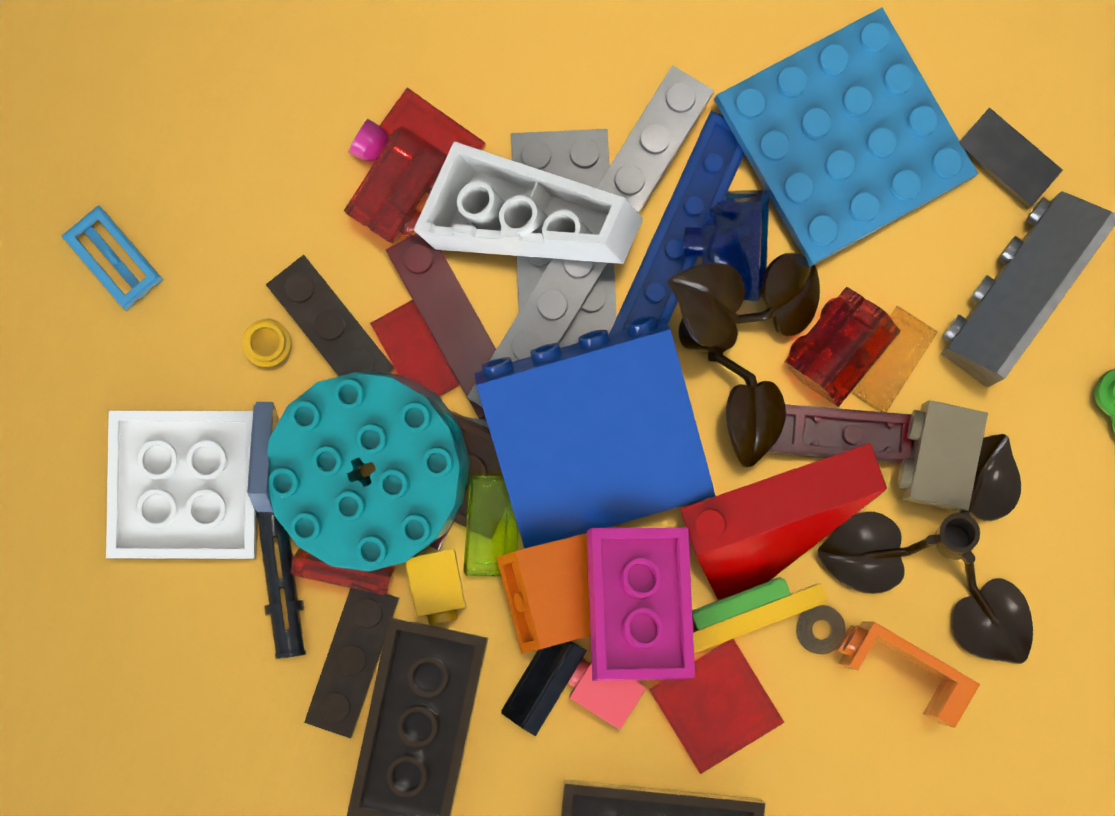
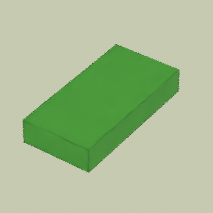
[692,577,791,630]

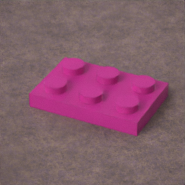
[587,528,695,681]

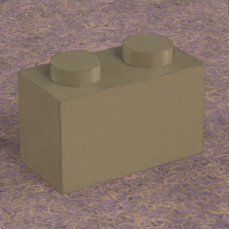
[897,400,988,512]

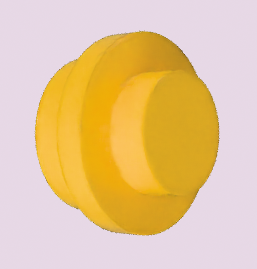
[242,319,291,368]

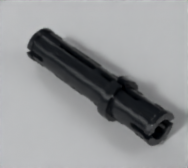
[256,512,306,659]

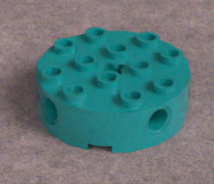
[267,370,470,572]

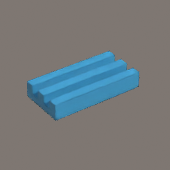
[62,205,163,311]

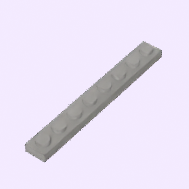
[467,65,714,408]

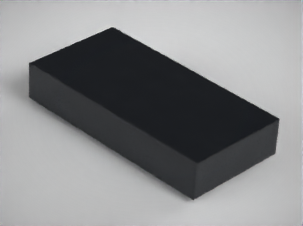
[959,107,1063,209]
[501,641,587,736]

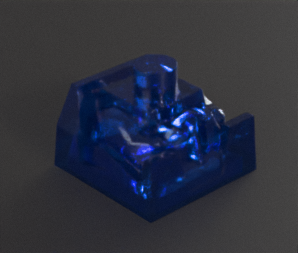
[684,190,770,302]

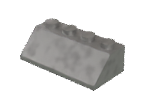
[940,191,1115,388]

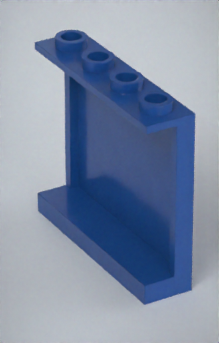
[474,316,716,548]

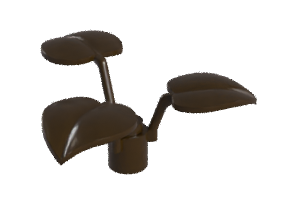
[668,253,820,467]
[818,434,1033,664]

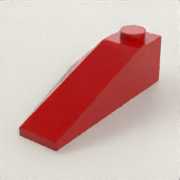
[680,443,887,600]

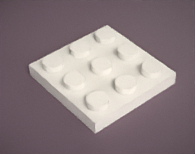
[106,411,257,559]

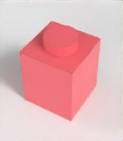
[567,658,646,730]

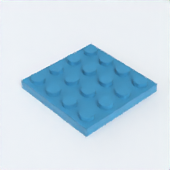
[714,7,978,267]

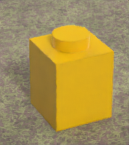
[406,549,467,625]

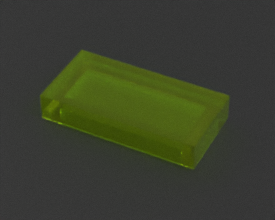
[463,476,518,576]

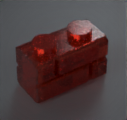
[344,126,447,243]
[784,287,901,407]

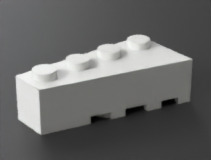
[414,141,643,264]

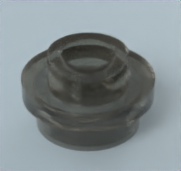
[796,605,846,654]

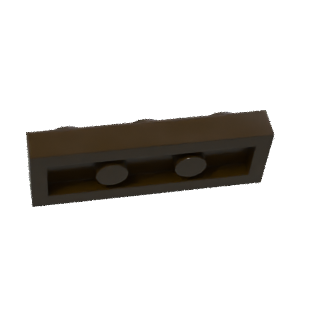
[266,255,396,376]
[304,582,400,739]

